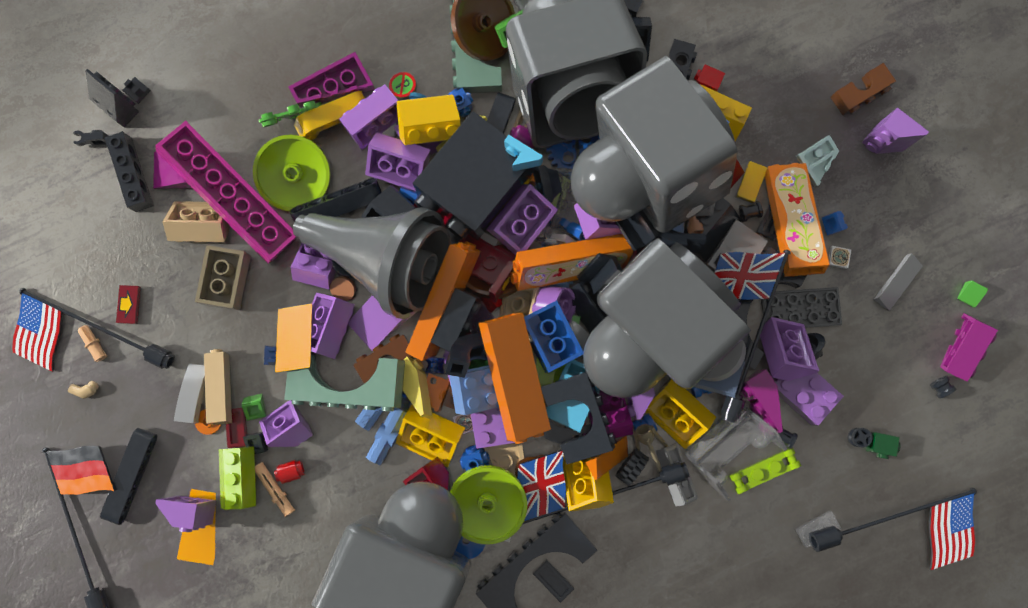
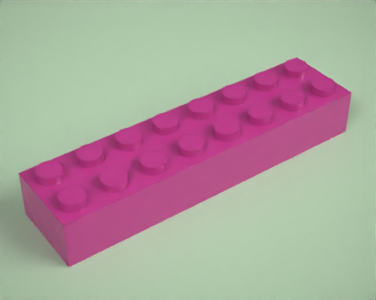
[155,120,297,264]

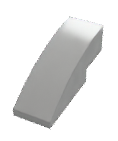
[174,364,205,423]

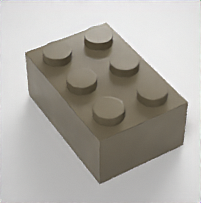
[195,245,251,311]

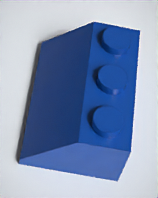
[524,300,584,373]

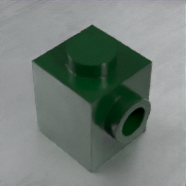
[866,432,901,459]

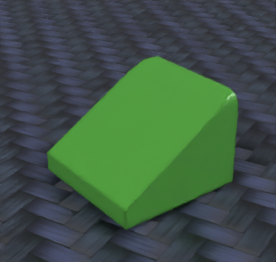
[957,281,988,308]
[241,394,266,421]

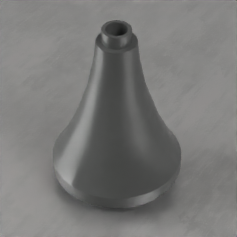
[293,207,451,319]

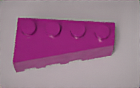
[288,52,375,108]

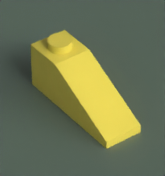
[403,357,432,419]

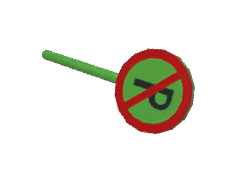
[389,72,416,98]

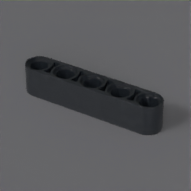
[289,178,382,222]
[100,428,158,525]

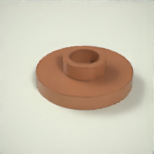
[330,276,356,301]

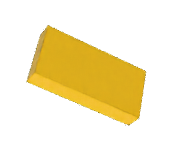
[736,161,767,203]

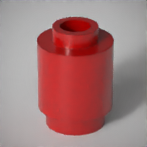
[274,460,305,484]

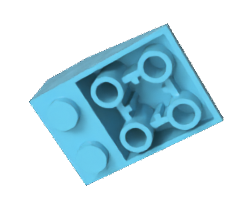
[546,360,600,433]

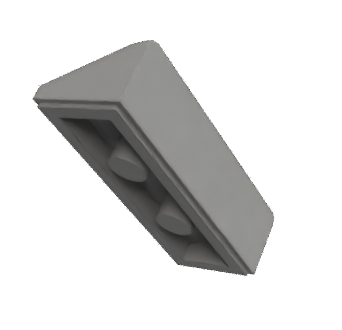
[873,253,923,311]
[656,443,698,506]

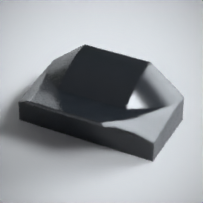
[533,165,562,203]

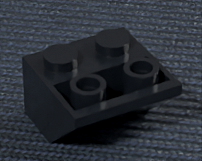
[361,185,417,218]

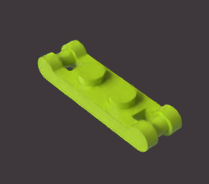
[729,447,802,494]

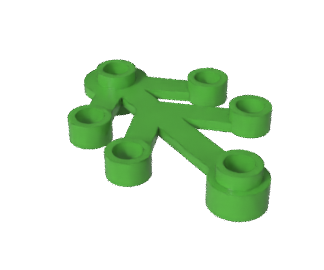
[258,101,322,127]

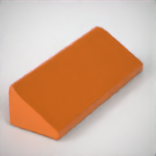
[586,436,628,480]

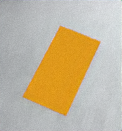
[275,304,312,373]
[177,489,216,565]

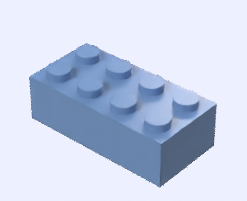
[449,365,499,415]

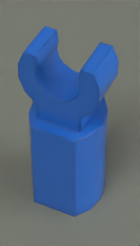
[558,218,586,241]

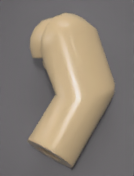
[68,381,99,399]

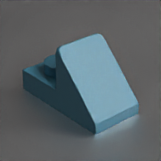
[504,135,543,171]

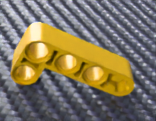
[294,91,366,140]

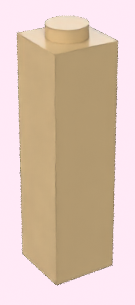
[204,349,232,425]

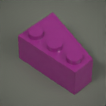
[940,313,998,382]

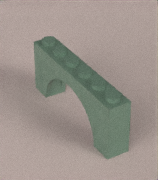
[450,0,502,93]
[284,355,405,411]

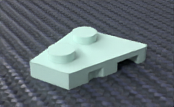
[796,135,839,187]

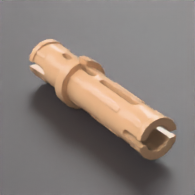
[255,462,295,517]

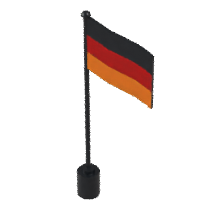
[42,446,116,608]

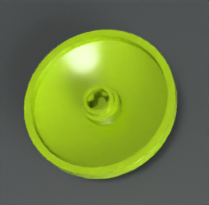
[253,135,331,211]
[450,465,527,545]

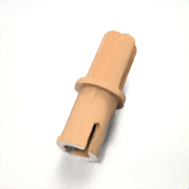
[78,325,107,362]

